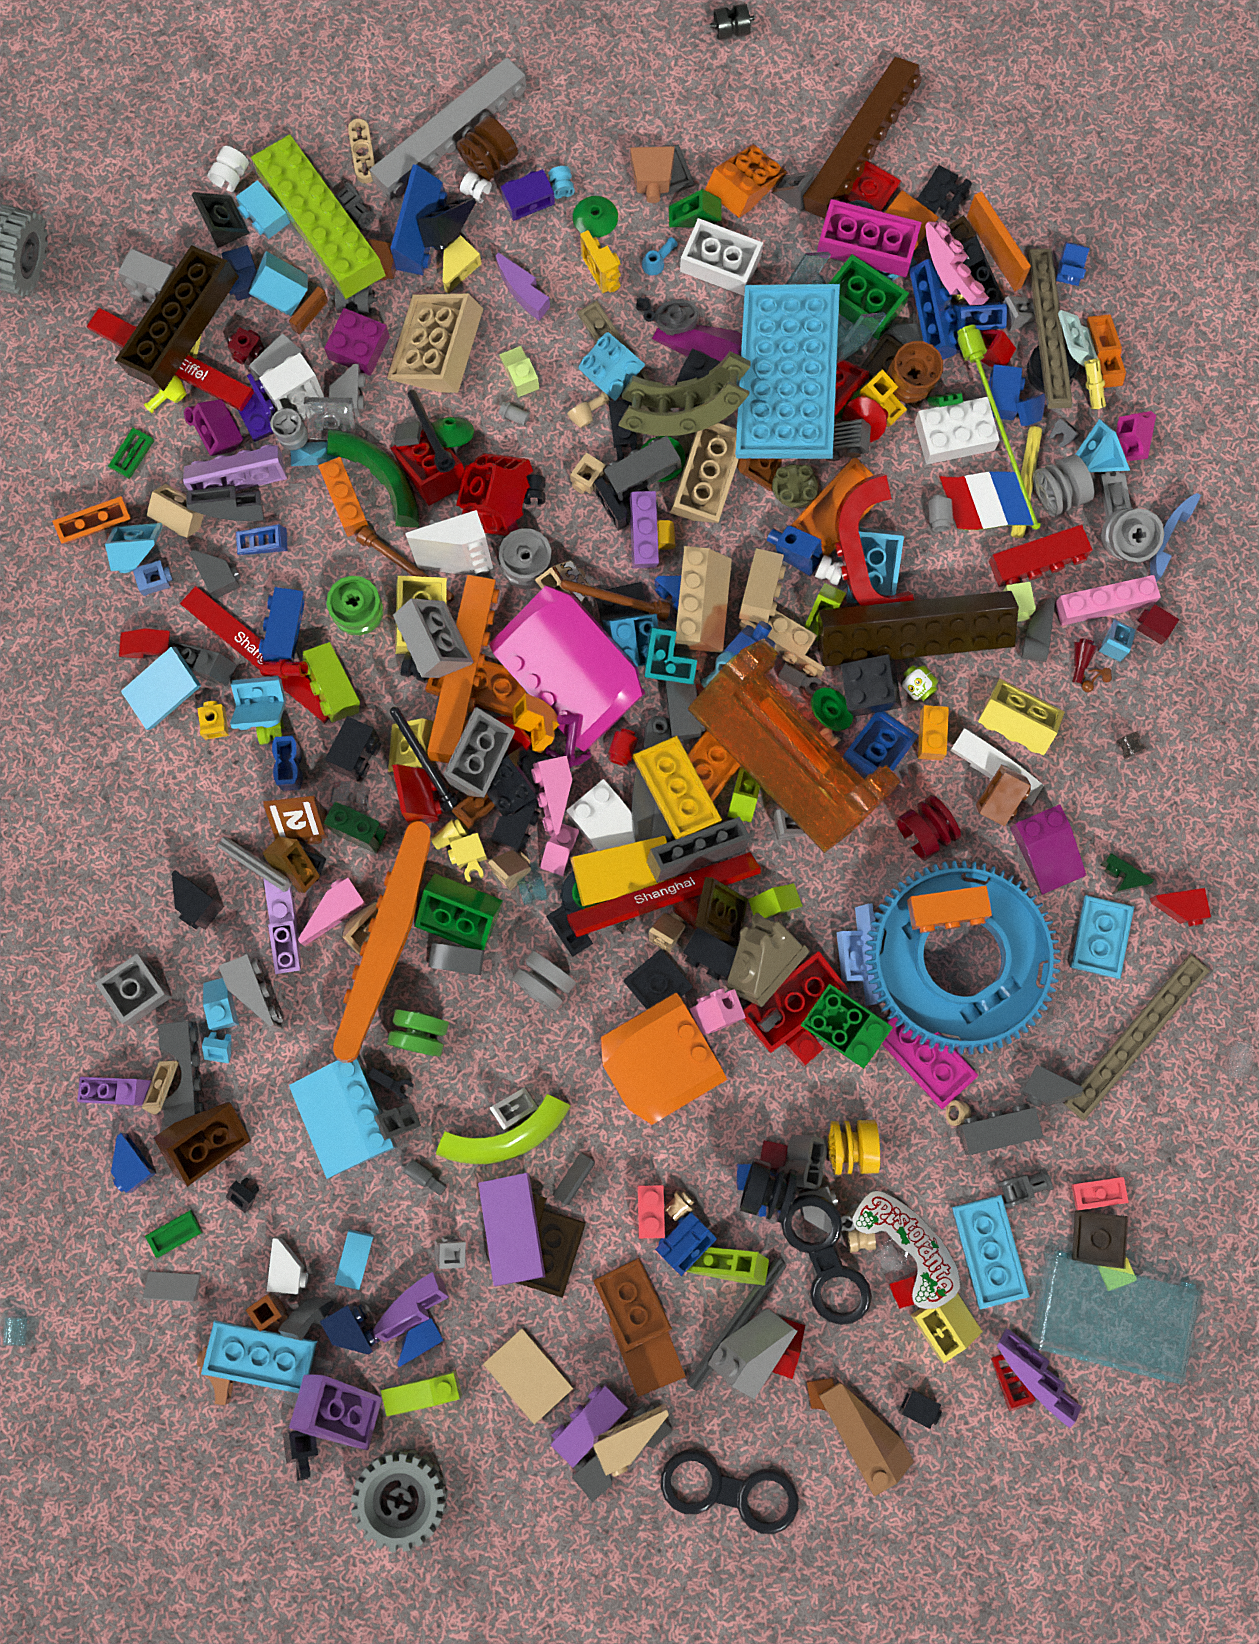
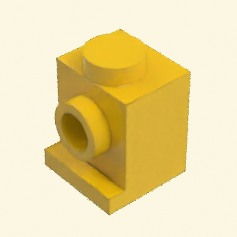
[197,701,229,740]

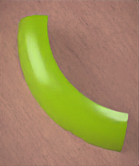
[436,1094,571,1164]

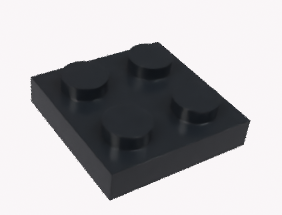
[596,582,649,629]
[623,949,693,1010]

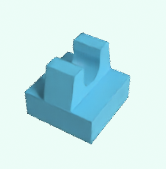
[202,1032,232,1064]

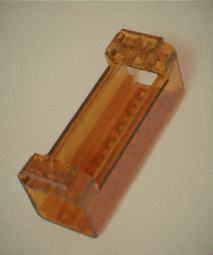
[688,638,902,854]

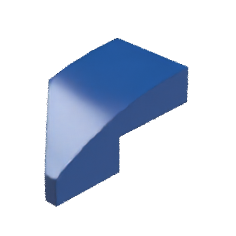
[1017,393,1045,426]
[397,1318,444,1367]

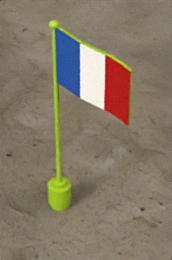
[939,325,1041,530]

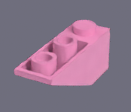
[531,756,572,836]

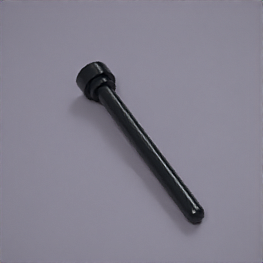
[407,390,455,473]
[390,707,461,812]

